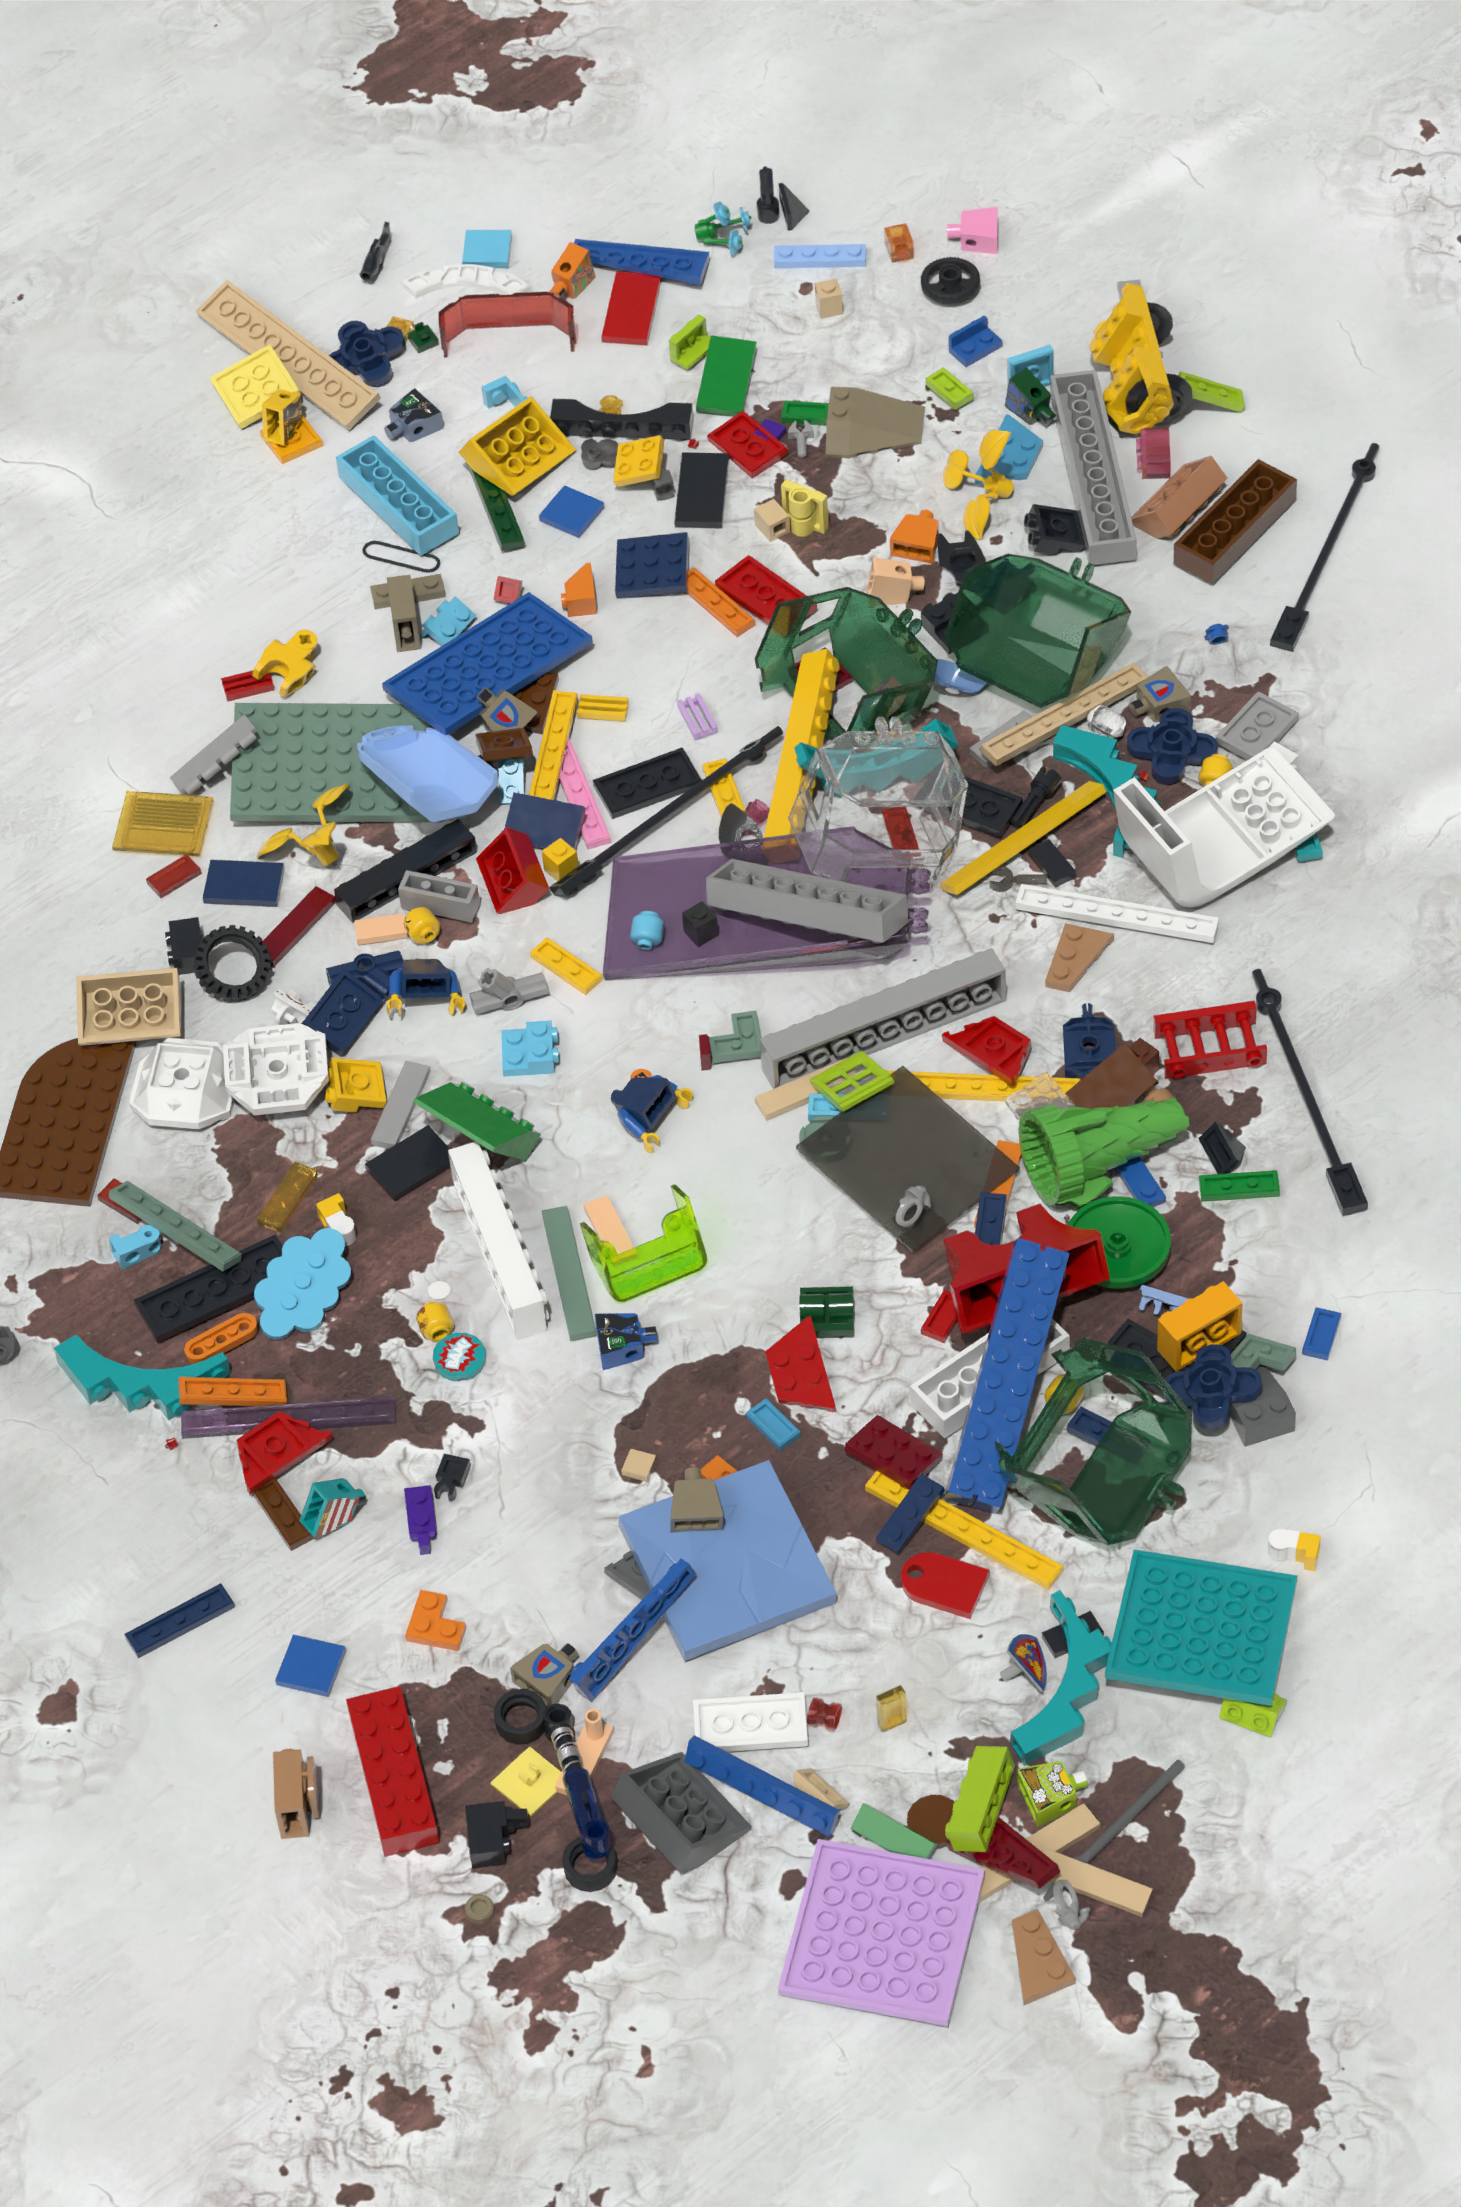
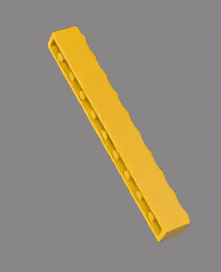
[761,649,839,864]

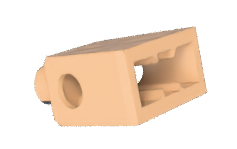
[866,558,924,607]

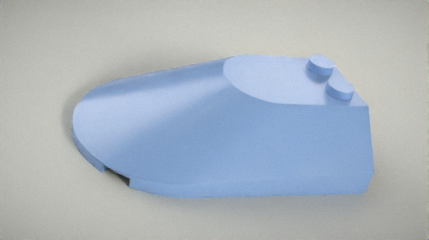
[357,725,498,823]

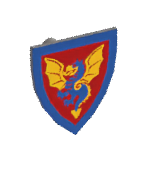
[1000,1634,1047,1692]

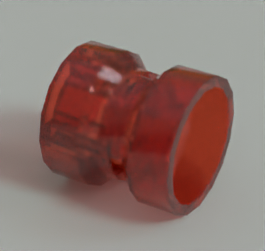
[807,1697,842,1731]

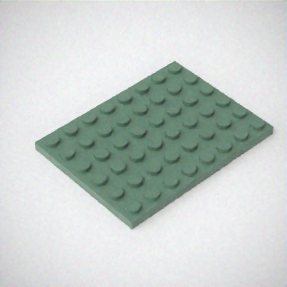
[230,703,430,822]

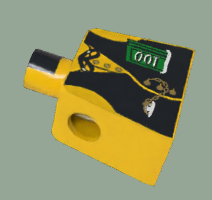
[262,389,303,446]

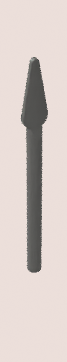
[1043,1759,1185,1901]

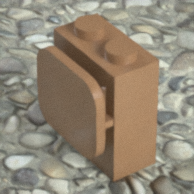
[273,1749,320,1839]

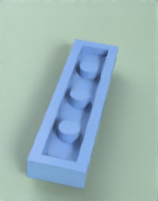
[774,244,866,269]

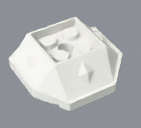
[223,1023,329,1116]
[129,1038,235,1129]

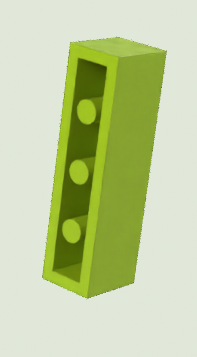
[945,1746,1015,1852]

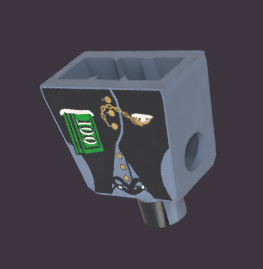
[384,388,444,442]

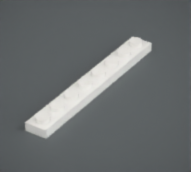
[1015,884,1219,943]

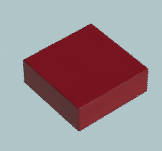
[699,1034,711,1071]

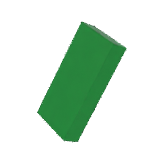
[781,400,829,426]

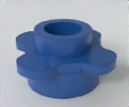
[1204,624,1229,645]

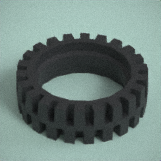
[194,925,271,1002]

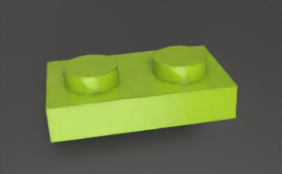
[669,314,710,370]
[1219,1693,1287,1737]

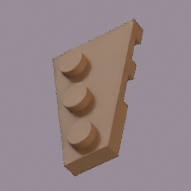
[1045,923,1114,992]
[1012,1909,1076,2006]

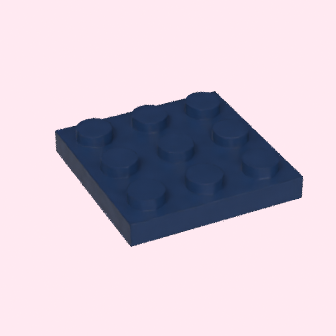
[615,532,689,599]

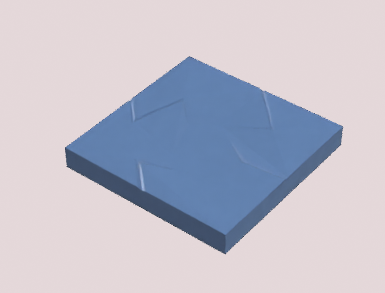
[618,1460,837,1661]

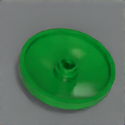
[1068,1196,1171,1288]

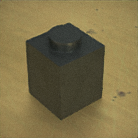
[682,901,719,947]

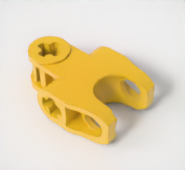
[252,629,317,697]

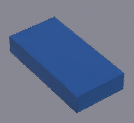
[1302,1307,1342,1361]

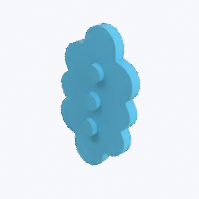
[254,1228,351,1340]

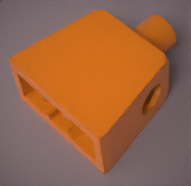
[890,509,939,564]

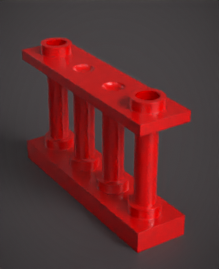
[1153,1000,1267,1079]

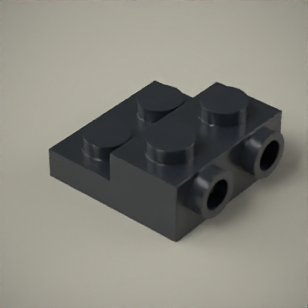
[1024,504,1085,555]
[921,591,988,654]

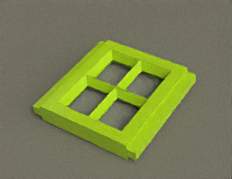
[809,1051,894,1111]

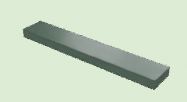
[109,1180,242,1271]
[541,1206,596,1341]

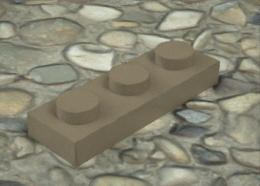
[370,574,445,610]

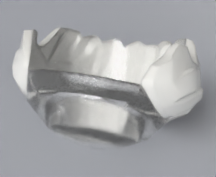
[1088,705,1126,738]

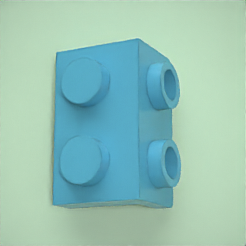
[420,596,476,646]

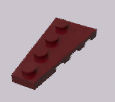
[946,1817,1061,1889]

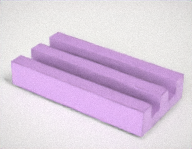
[677,693,718,740]

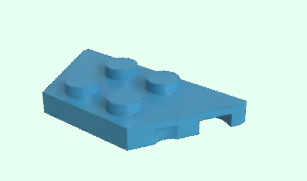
[975,414,1043,484]

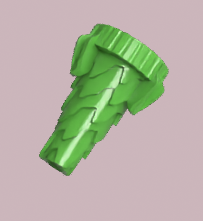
[1018,1097,1189,1208]

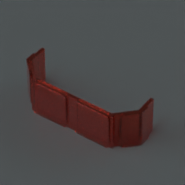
[438,291,576,358]

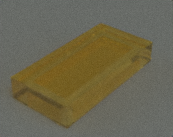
[876,1685,907,1732]

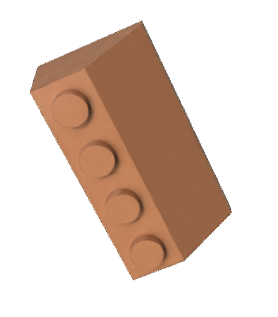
[1131,455,1227,539]

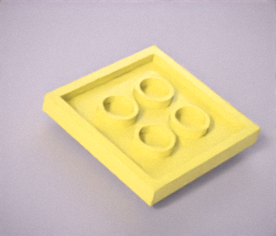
[210,344,301,429]

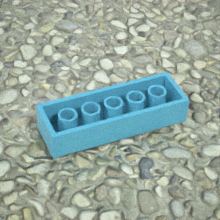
[336,435,459,556]

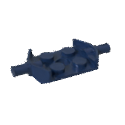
[1063,1003,1116,1080]

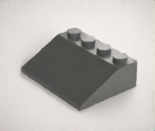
[610,1752,752,1873]

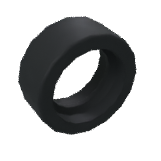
[494,1689,546,1745]
[562,1835,617,1892]

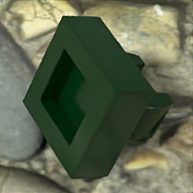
[407,322,439,354]

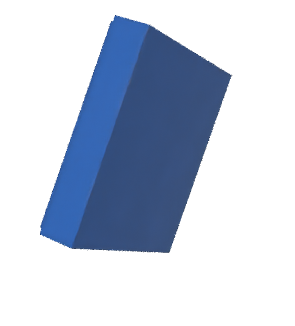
[539,485,605,538]
[275,1634,346,1697]

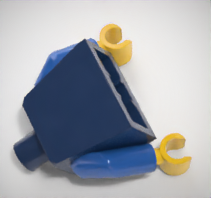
[387,958,465,1016]
[611,1075,693,1153]

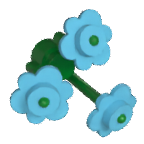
[694,201,752,255]

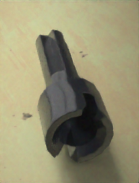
[756,166,779,224]
[1011,766,1061,829]

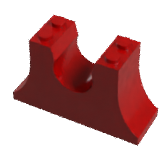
[943,1203,1110,1334]

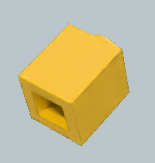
[542,838,578,881]

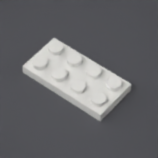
[693,1692,808,1752]

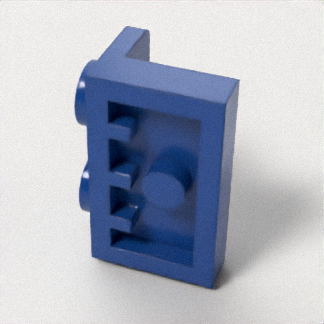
[948,316,1003,367]

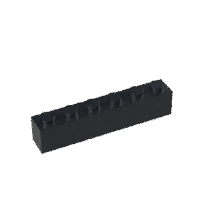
[334,819,477,923]

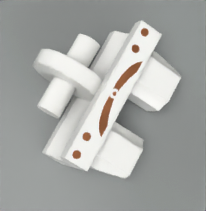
[271,989,316,1025]

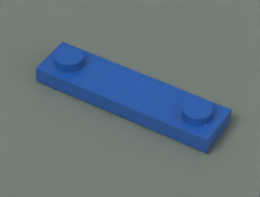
[1114,1157,1166,1207]

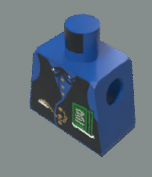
[595,1313,658,1370]

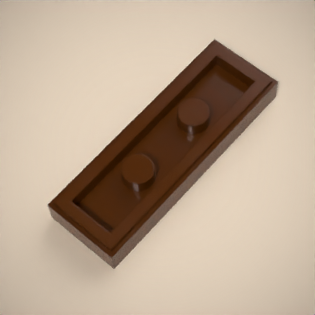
[252,1478,314,1551]

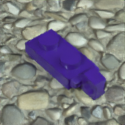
[404,1485,437,1555]

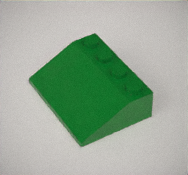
[413,1081,541,1161]

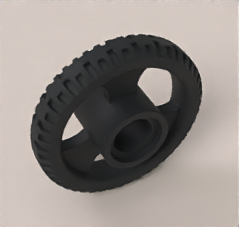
[921,257,980,304]

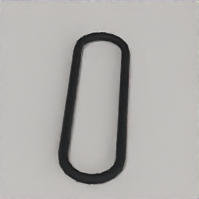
[362,541,440,573]

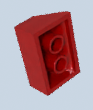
[476,827,549,914]

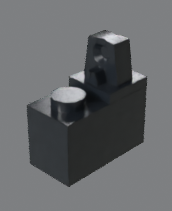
[465,1801,529,1869]

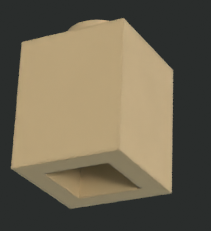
[814,279,843,318]
[754,499,790,542]

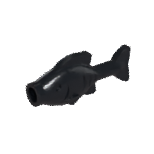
[360,222,391,281]

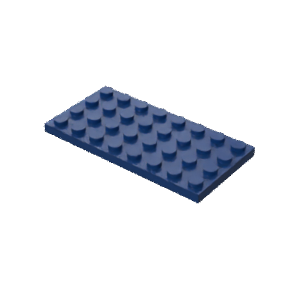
[382,592,593,735]

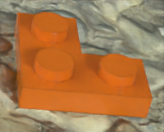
[405,1590,466,1651]

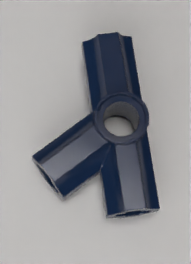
[326,950,403,999]

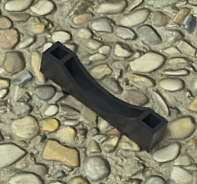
[550,399,693,440]

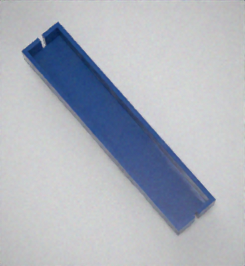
[943,1238,1069,1514]

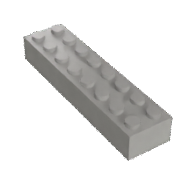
[706,859,908,943]

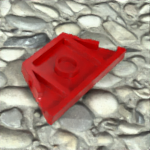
[941,1016,1032,1086]
[765,1316,837,1413]
[236,1411,332,1494]

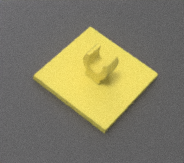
[490,1746,561,1817]

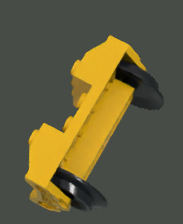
[1090,282,1193,435]

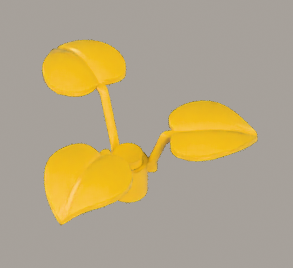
[943,430,1013,540]
[256,783,350,866]

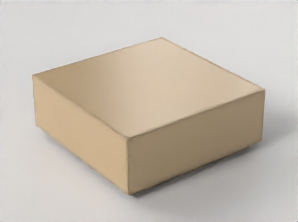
[622,1449,657,1482]

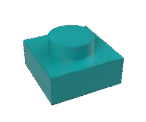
[1294,833,1323,862]

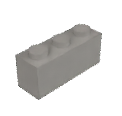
[398,870,480,923]

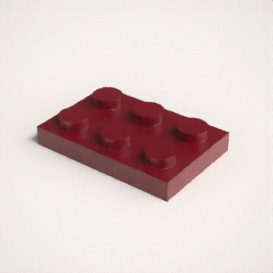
[844,1415,943,1490]

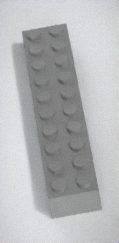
[1050,370,1137,566]
[760,948,1006,1089]

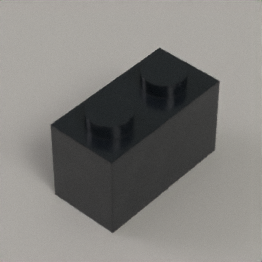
[165,917,202,975]

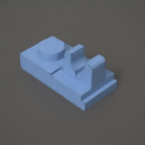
[1139,1285,1189,1315]

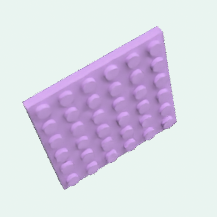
[778,1839,985,2027]

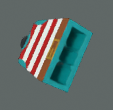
[299,1478,366,1538]

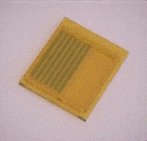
[112,791,214,857]

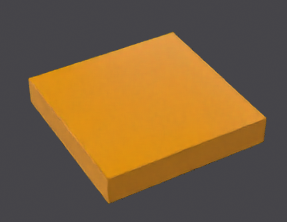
[260,413,323,464]

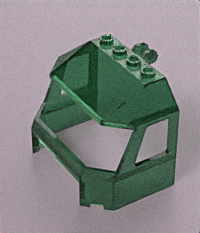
[754,587,938,752]
[994,1338,1192,1545]

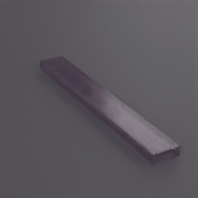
[181,1397,396,1439]

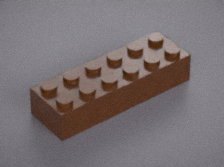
[1173,459,1297,585]

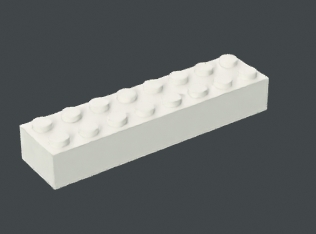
[448,1142,549,1340]

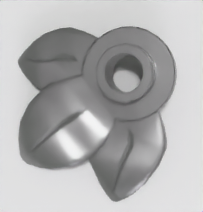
[581,439,618,469]

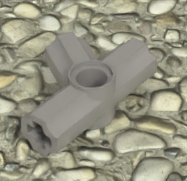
[469,968,549,1014]

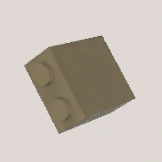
[387,575,421,652]

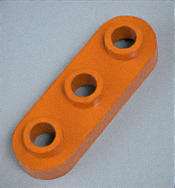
[184,1313,258,1364]

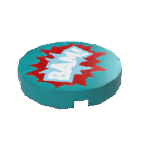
[433,1333,486,1381]

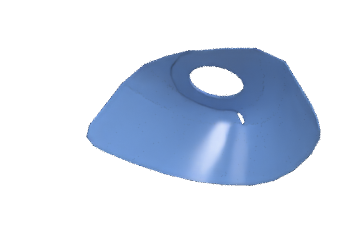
[928,658,991,693]

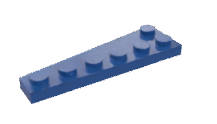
[574,239,709,285]
[569,1558,696,1703]

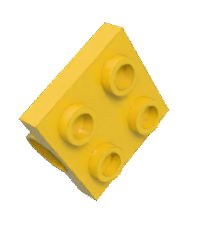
[613,435,665,487]

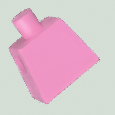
[947,207,998,254]

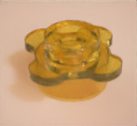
[599,395,623,414]

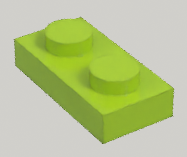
[926,367,973,410]

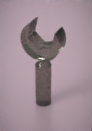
[989,866,1047,892]

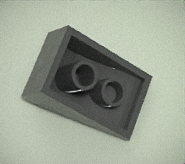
[1230,1366,1296,1447]

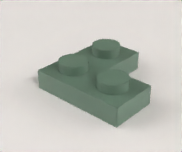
[709,1011,761,1063]
[1231,1334,1296,1371]

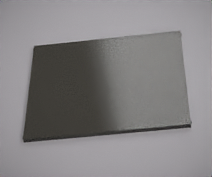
[796,1066,1020,1253]

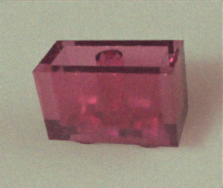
[1136,428,1171,479]

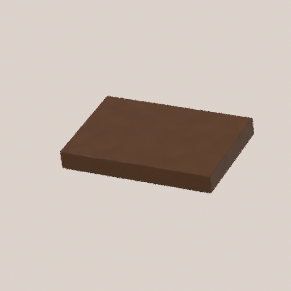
[1065,1043,1159,1109]

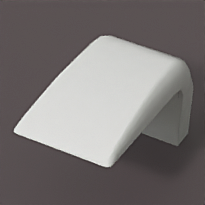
[1113,747,1335,908]

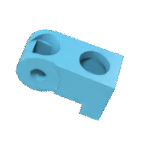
[109,1225,162,1270]

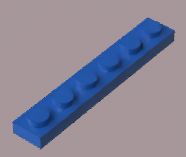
[684,1735,840,1837]

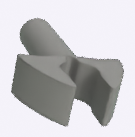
[788,420,814,458]

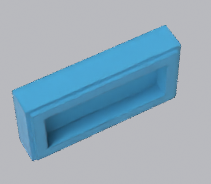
[746,1398,801,1451]

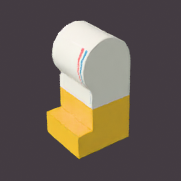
[316,1193,356,1247]
[1268,1529,1321,1572]

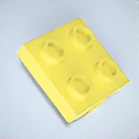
[781,479,829,537]

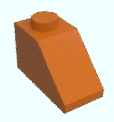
[561,563,597,617]

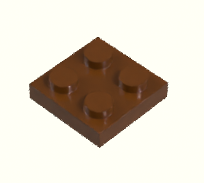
[475,727,532,762]

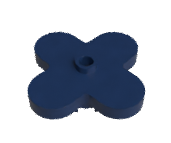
[328,321,405,386]
[1127,708,1218,784]
[1162,1344,1263,1429]

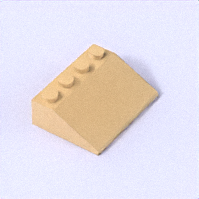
[76,968,182,1046]

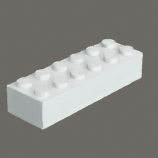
[910,1318,1070,1439]

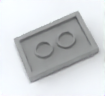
[1216,691,1299,760]

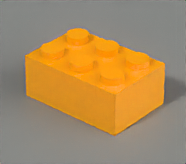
[1157,1281,1243,1372]

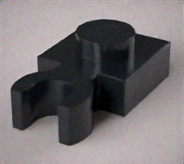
[434,1453,470,1501]

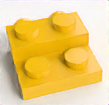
[325,1057,386,1112]

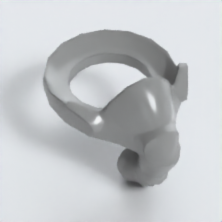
[896,1185,932,1227]
[1053,1880,1090,1930]

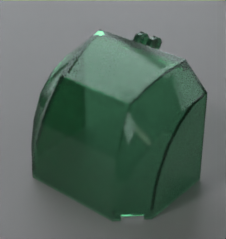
[944,554,1132,708]

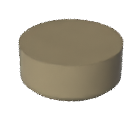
[465,1894,494,1925]

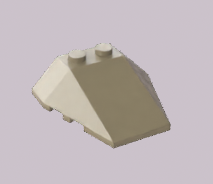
[826,387,925,458]

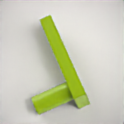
[1178,371,1245,413]

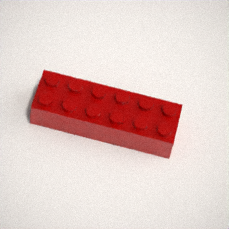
[346,1686,439,1857]

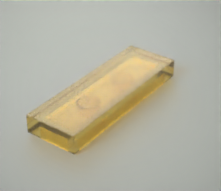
[257,1162,318,1233]

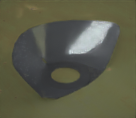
[718,803,768,865]

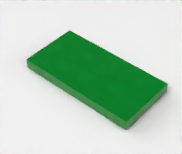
[696,335,757,416]

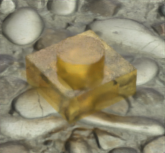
[386,316,414,343]

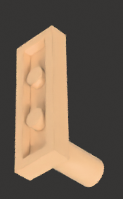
[555,1709,614,1799]

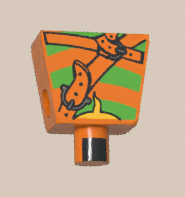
[549,242,596,300]

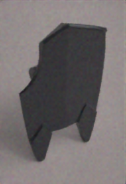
[937,530,989,590]

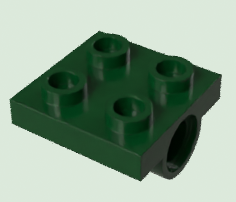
[799,1286,854,1337]

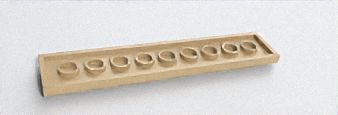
[195,280,381,431]

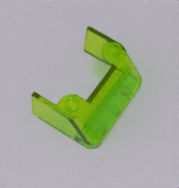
[580,1184,707,1302]

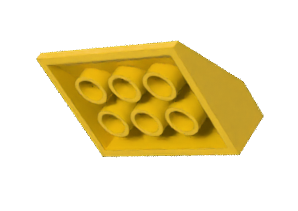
[458,396,576,496]

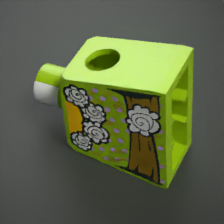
[1017,1761,1088,1827]

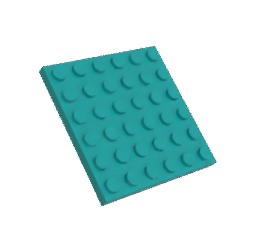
[1105,1549,1298,1706]

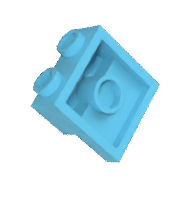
[501,1020,559,1077]

